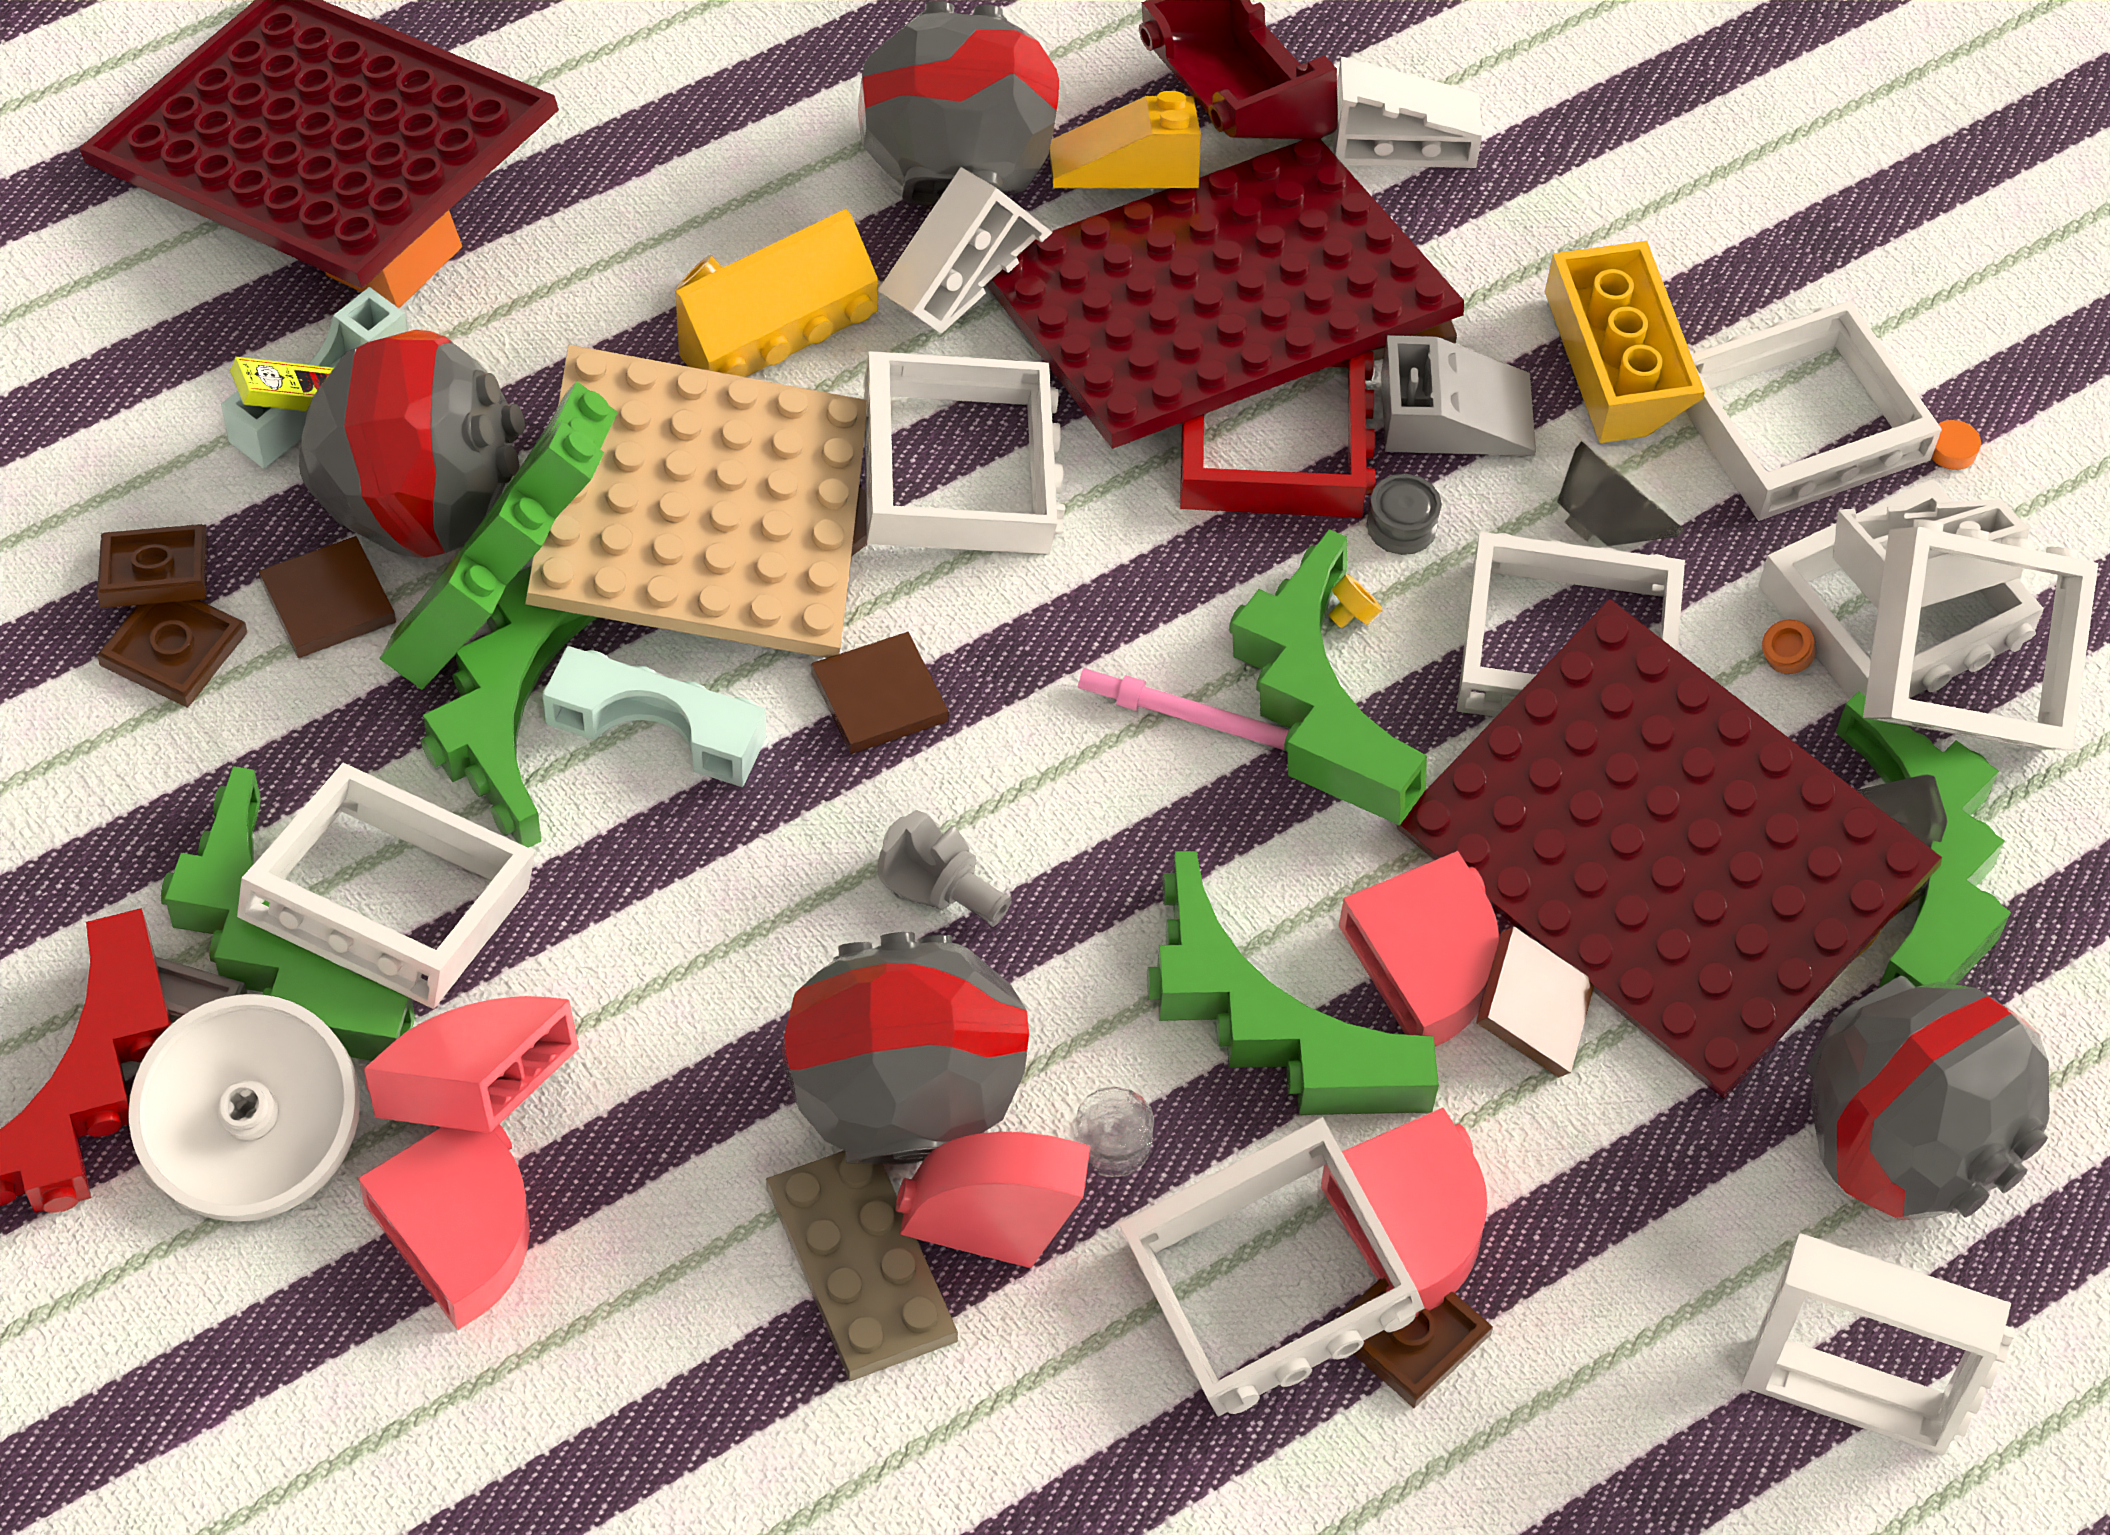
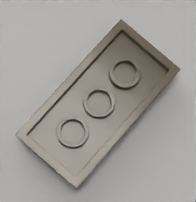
[766,1150,958,1381]

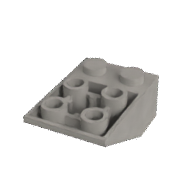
[1381,335,1536,456]

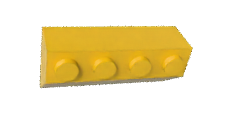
[675,208,878,377]
[1544,241,1705,443]

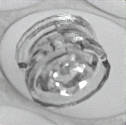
[1074,1086,1155,1177]

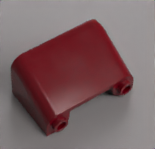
[1139,0,1338,140]

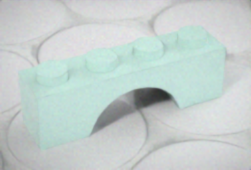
[221,287,407,469]
[542,646,766,787]

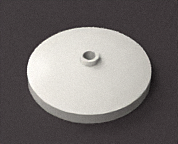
[129,994,360,1221]

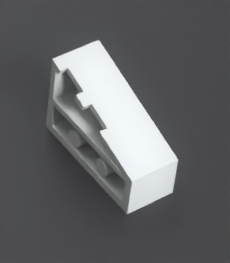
[1332,57,1482,168]
[877,167,1053,334]
[1833,499,2029,609]

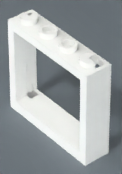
[1685,300,1942,521]
[863,351,1065,554]
[1758,478,2044,699]
[1863,519,2098,751]
[1456,532,1685,717]
[237,763,535,1009]
[1118,1117,1425,1417]
[1741,1233,2015,1455]

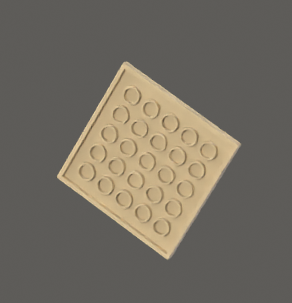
[525,344,867,658]

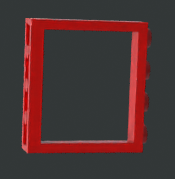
[1180,351,1376,518]

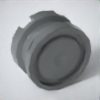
[1366,474,1442,555]

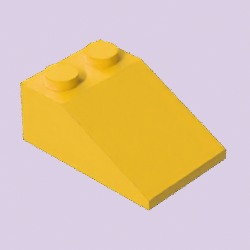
[1049,91,1201,188]

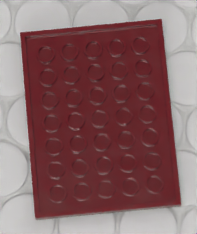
[79,0,559,288]
[986,139,1464,449]
[1396,599,1942,1099]

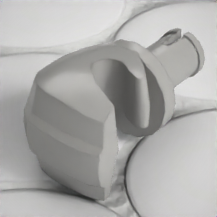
[877,810,1012,927]

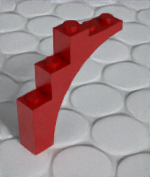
[0,908,171,1213]

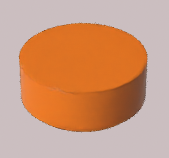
[1932,420,1981,470]
[1762,619,1817,674]

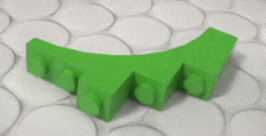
[379,381,618,690]
[1229,529,1427,826]
[421,566,598,848]
[1836,691,2011,988]
[161,766,415,1061]
[1147,851,1439,1115]

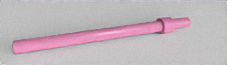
[1078,668,1289,750]

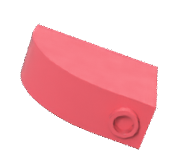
[1339,851,1499,1047]
[364,996,579,1133]
[1321,1108,1487,1317]
[358,1124,530,1330]
[896,1132,1090,1268]

